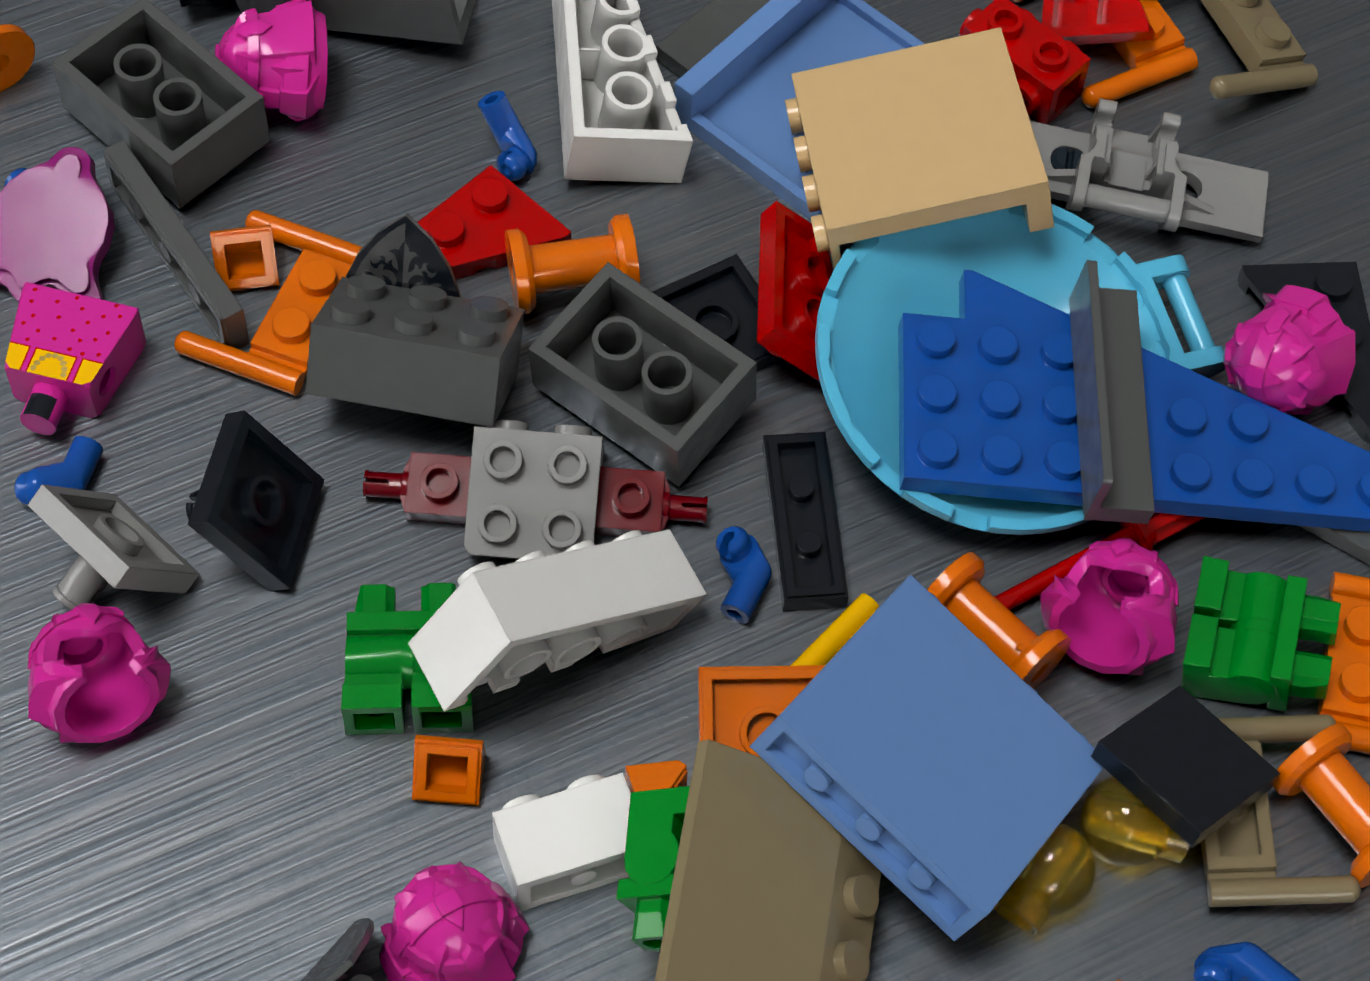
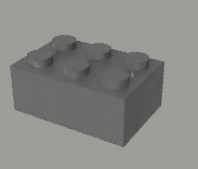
[52,0,270,209]
[528,262,757,487]
[306,275,525,427]

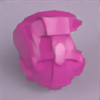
[214,0,328,122]
[1223,285,1356,415]
[1040,539,1179,675]
[27,603,171,743]
[379,862,530,981]

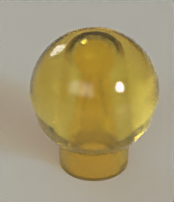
[1080,776,1190,867]
[994,823,1096,935]

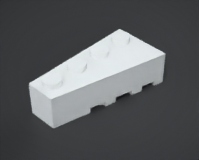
[552,0,693,183]
[408,529,707,712]

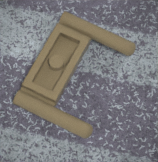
[1201,0,1318,99]
[1201,714,1361,907]

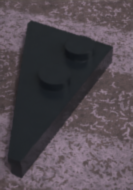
[1238,262,1370,444]

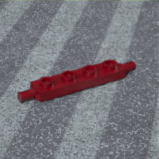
[363,452,708,537]

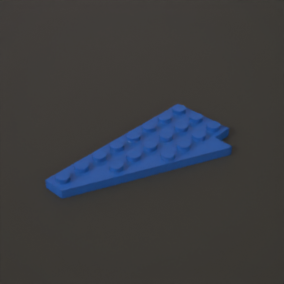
[898,270,1370,532]

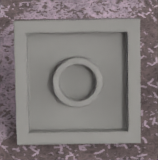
[28,484,200,610]

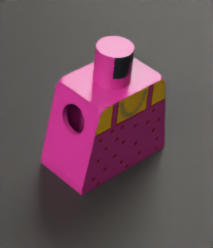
[5,282,146,435]

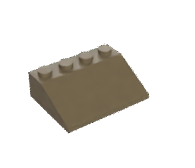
[655,739,881,981]

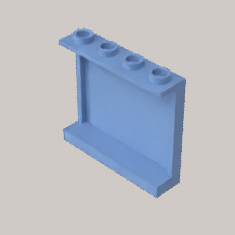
[674,0,925,220]
[749,574,1103,941]

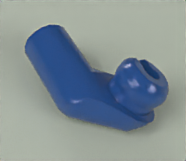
[478,91,538,181]
[14,436,104,506]
[715,526,772,624]
[1193,942,1300,981]

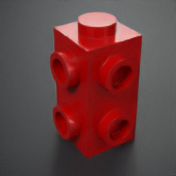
[959,0,1091,125]

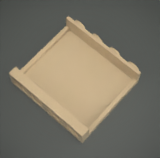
[785,27,1054,268]

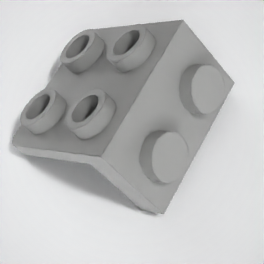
[464,419,605,560]

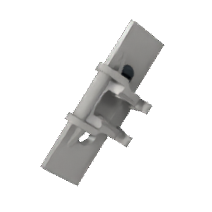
[1030,98,1269,243]

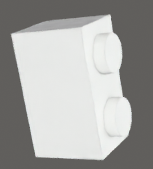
[492,772,631,911]

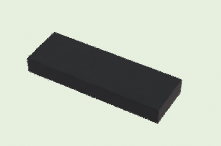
[762,431,849,612]

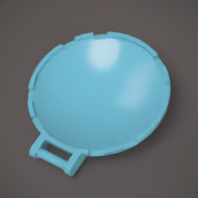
[815,204,1226,535]

